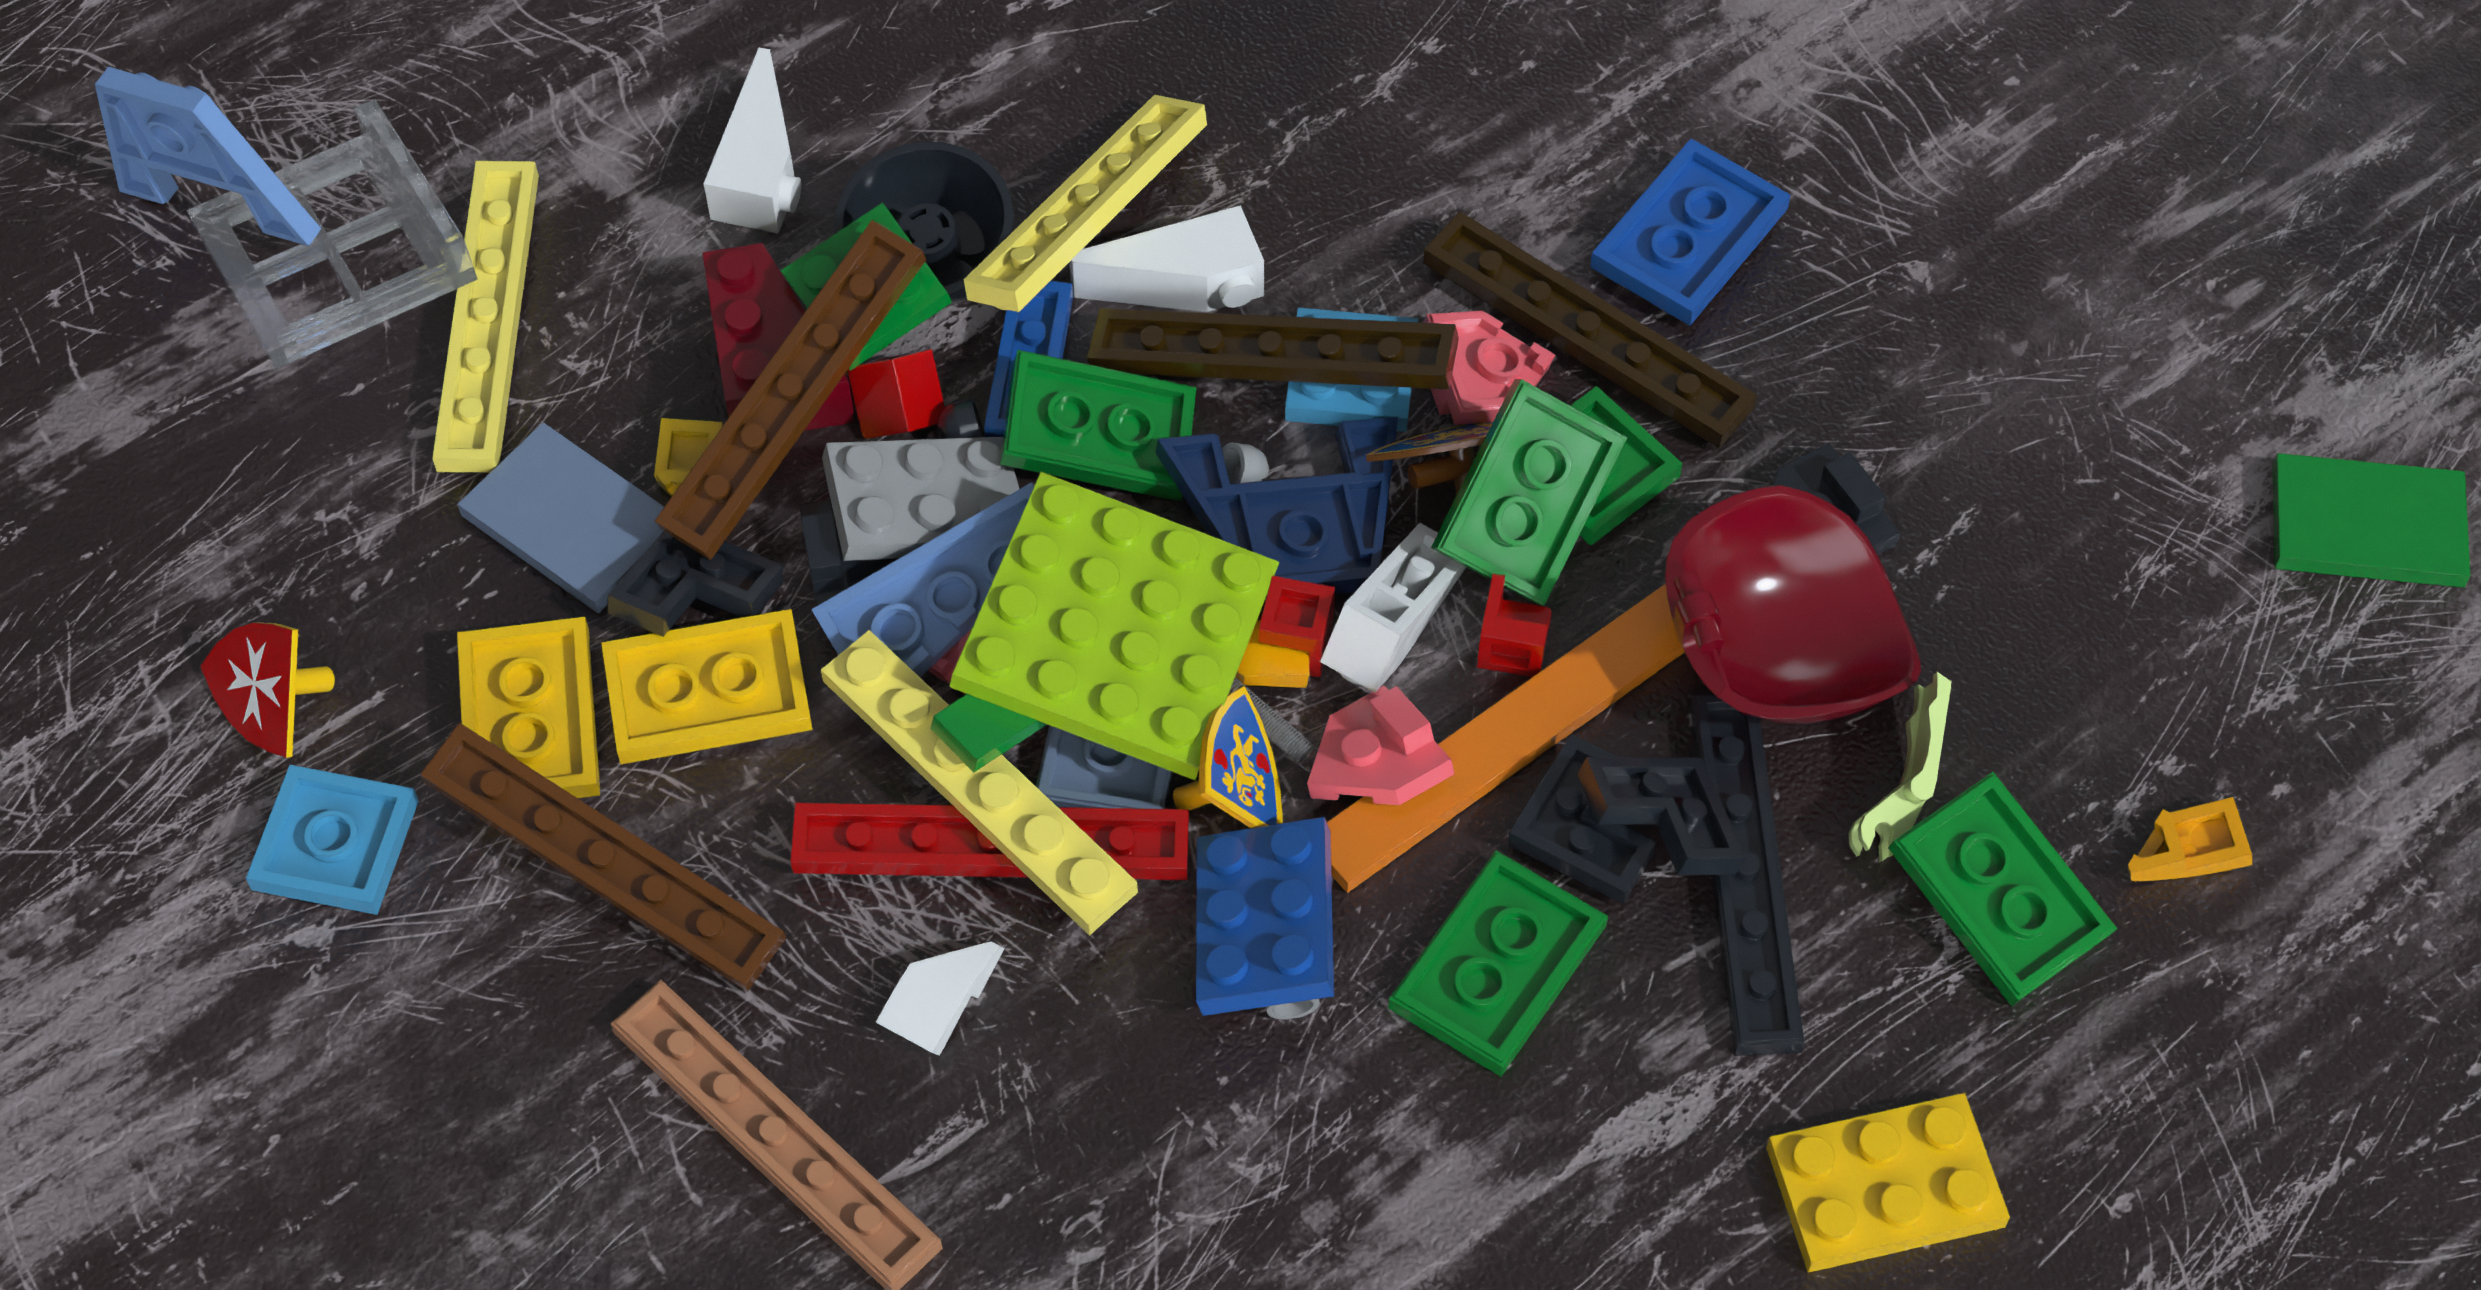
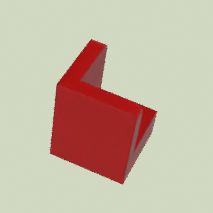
[848,349,945,439]
[1477,573,1552,677]
[1258,575,1335,677]

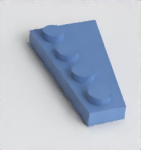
[811,482,1034,677]

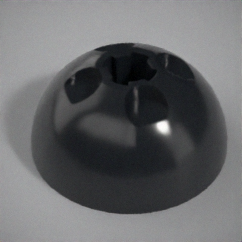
[834,142,1014,308]

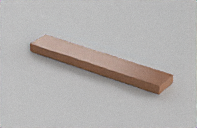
[611,980,943,1290]

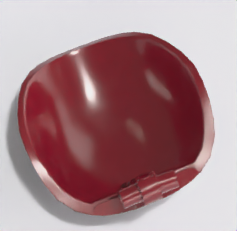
[1665,485,1921,724]

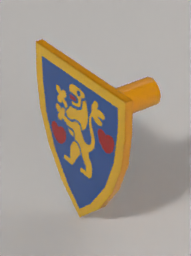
[1173,686,1283,828]

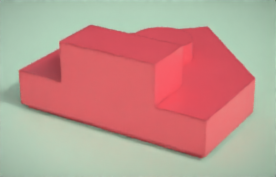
[1423,310,1555,425]
[1307,685,1454,805]

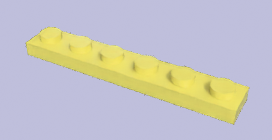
[963,95,1207,312]
[432,161,539,473]
[821,630,1138,936]

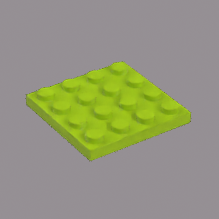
[950,472,1279,780]

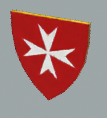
[200,622,335,758]

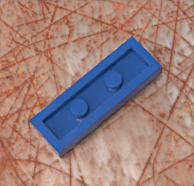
[984,281,1073,437]

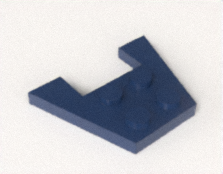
[1155,417,1398,601]

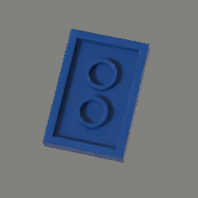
[1590,138,1791,326]
[1196,817,1334,1016]

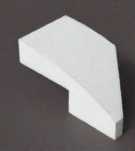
[876,941,1005,1056]

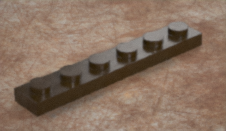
[1423,211,1757,448]
[1087,308,1459,390]

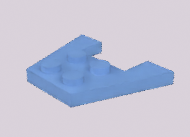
[95,67,321,246]

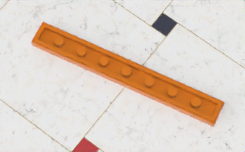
[1327,584,1684,893]

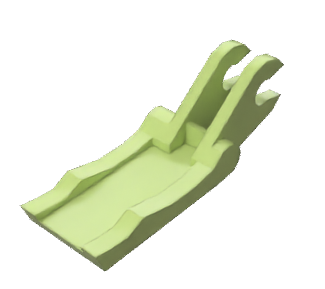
[1848,672,1952,862]

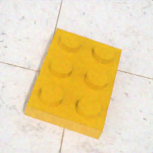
[601,609,813,764]
[457,617,600,798]
[1766,1093,2010,1273]

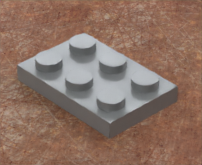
[822,437,1019,561]

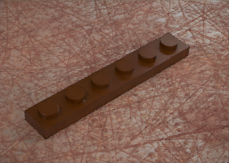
[655,220,927,560]
[420,723,786,992]

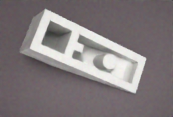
[703,47,801,234]
[1069,205,1264,312]
[1320,523,1466,693]

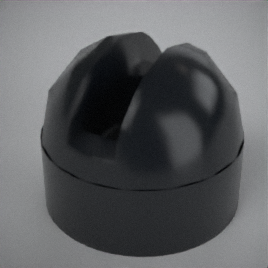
[937,397,985,439]

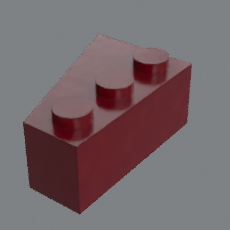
[702,243,855,431]

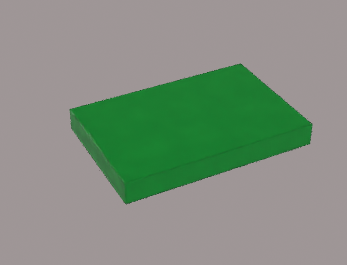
[1000,350,1196,502]
[1431,379,1627,606]
[2272,453,2471,588]
[1888,772,2117,1007]
[1388,850,1608,1077]

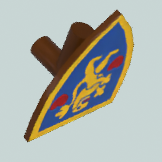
[1366,423,1492,495]

